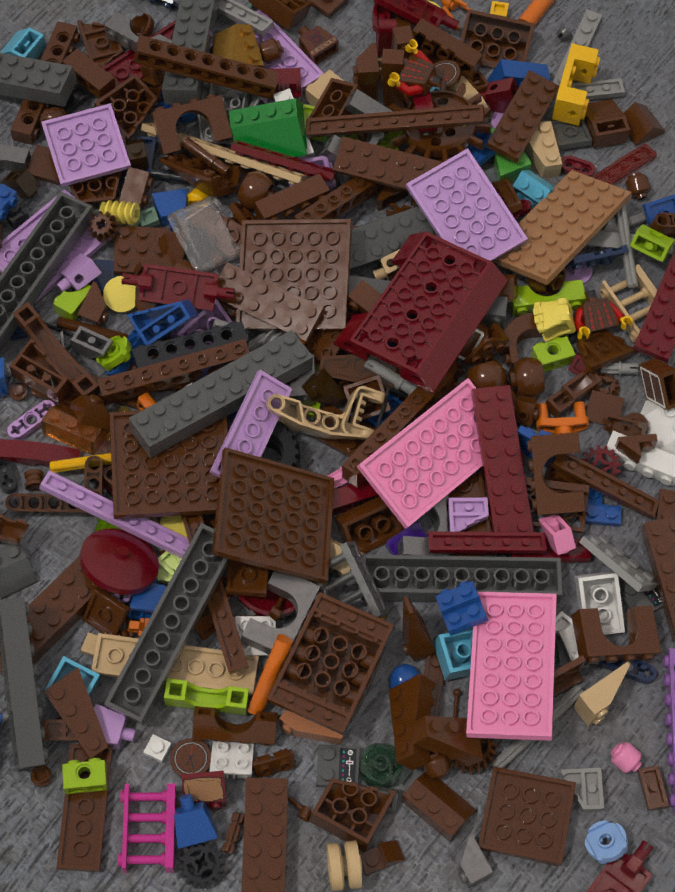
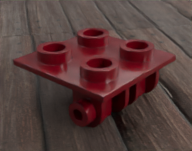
[270,68,302,98]

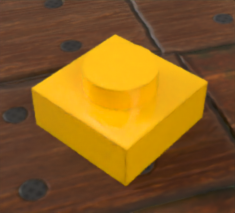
[490,1,509,17]

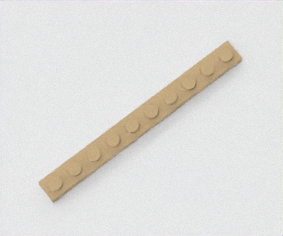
[141,122,307,185]

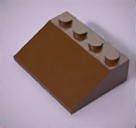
[460,9,535,69]

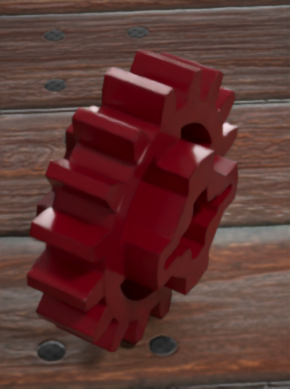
[581,445,622,478]

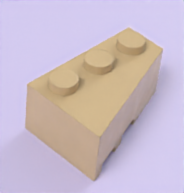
[524,121,562,179]

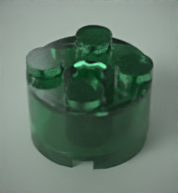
[359,743,402,788]

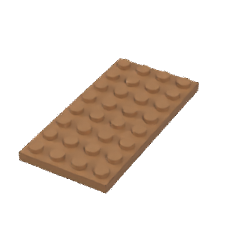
[492,170,632,285]

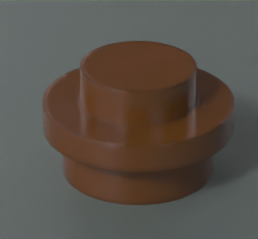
[9,383,28,401]
[31,766,52,787]

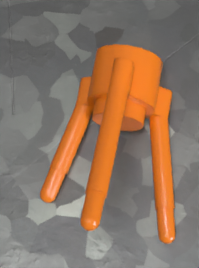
[441,0,472,30]

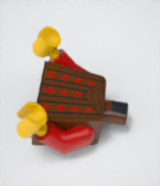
[388,39,443,96]
[573,290,633,339]

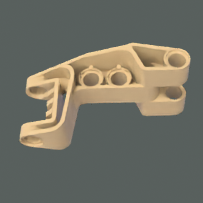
[266,386,386,440]

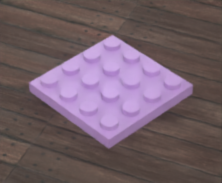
[41,103,131,187]

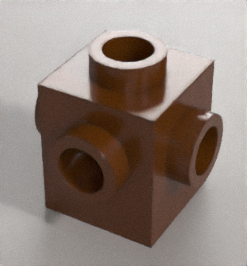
[513,395,539,426]

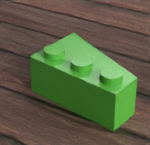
[491,128,532,183]

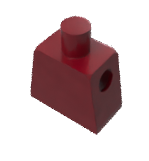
[480,77,518,113]

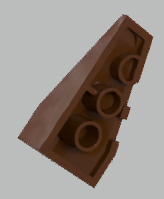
[402,596,436,661]

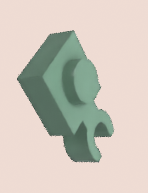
[132,206,161,227]

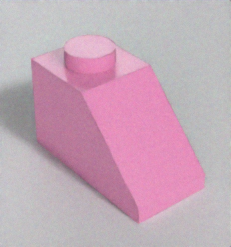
[538,514,576,555]

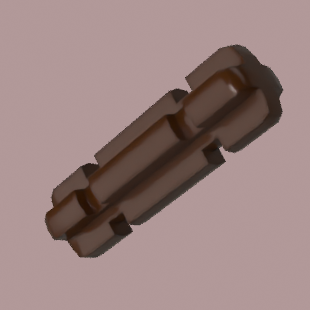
[222,812,244,854]

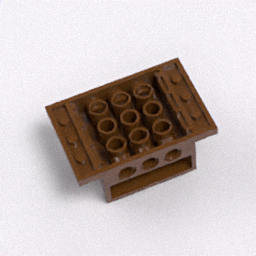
[267,592,394,735]

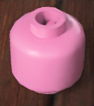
[610,742,642,773]

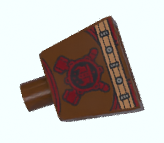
[298,26,339,65]

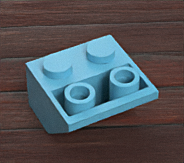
[0,27,46,59]
[512,170,554,216]

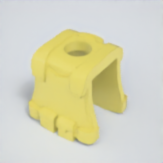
[533,298,576,342]

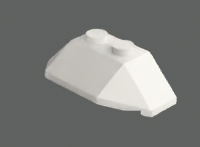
[641,400,675,455]

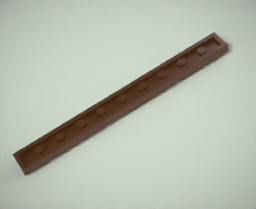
[306,104,484,138]
[181,514,249,674]

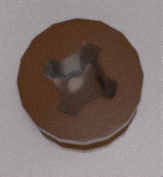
[24,469,44,491]

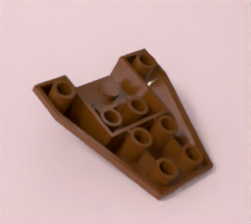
[160,152,249,197]

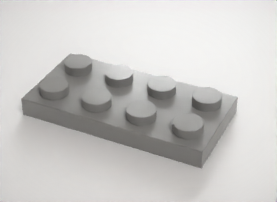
[579,534,658,592]

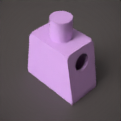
[56,253,102,292]
[94,704,136,750]

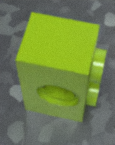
[630,224,675,262]
[530,336,576,372]
[62,758,108,794]

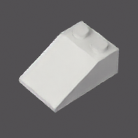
[575,571,625,635]

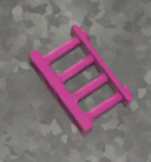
[118,783,177,873]

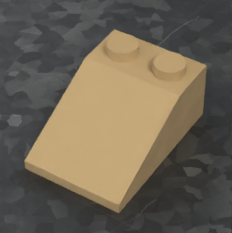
[573,662,630,727]

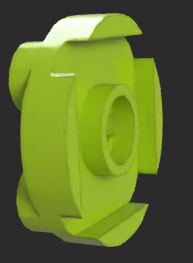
[96,336,131,371]

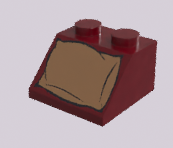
[181,770,227,811]

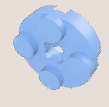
[585,820,628,864]

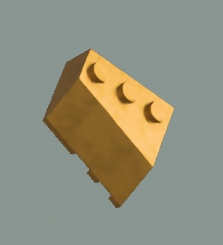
[212,24,264,68]

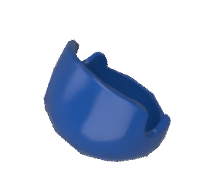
[388,664,419,689]

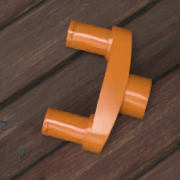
[536,401,589,434]

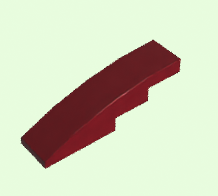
[0,439,80,470]

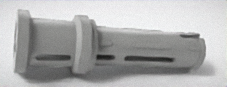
[363,357,418,396]

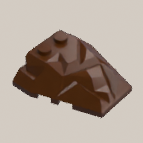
[69,133,127,204]

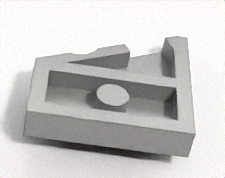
[561,768,604,812]

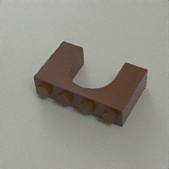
[151,94,233,156]
[528,432,585,515]
[571,606,661,664]

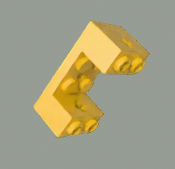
[552,43,601,126]

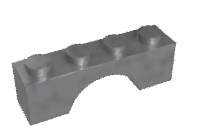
[104,12,172,51]

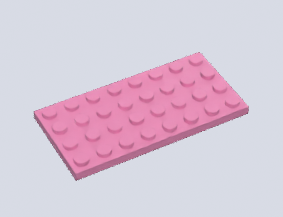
[356,378,483,529]
[466,592,557,741]

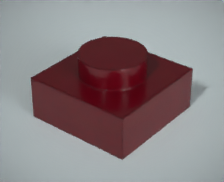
[568,353,586,375]

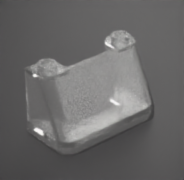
[167,196,241,276]

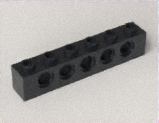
[132,321,249,369]

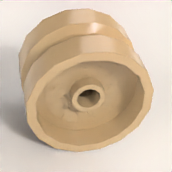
[326,840,362,892]

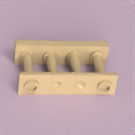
[599,264,657,342]

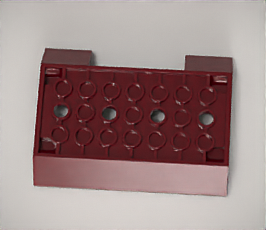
[334,231,508,393]

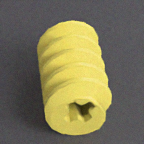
[99,200,140,225]

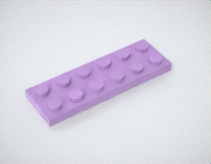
[210,370,292,478]

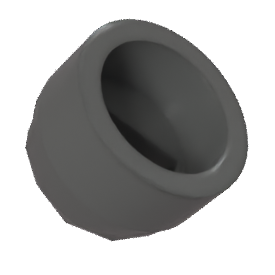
[557,25,572,41]

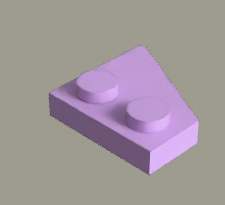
[448,497,489,532]

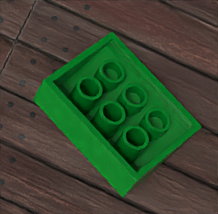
[229,98,308,162]

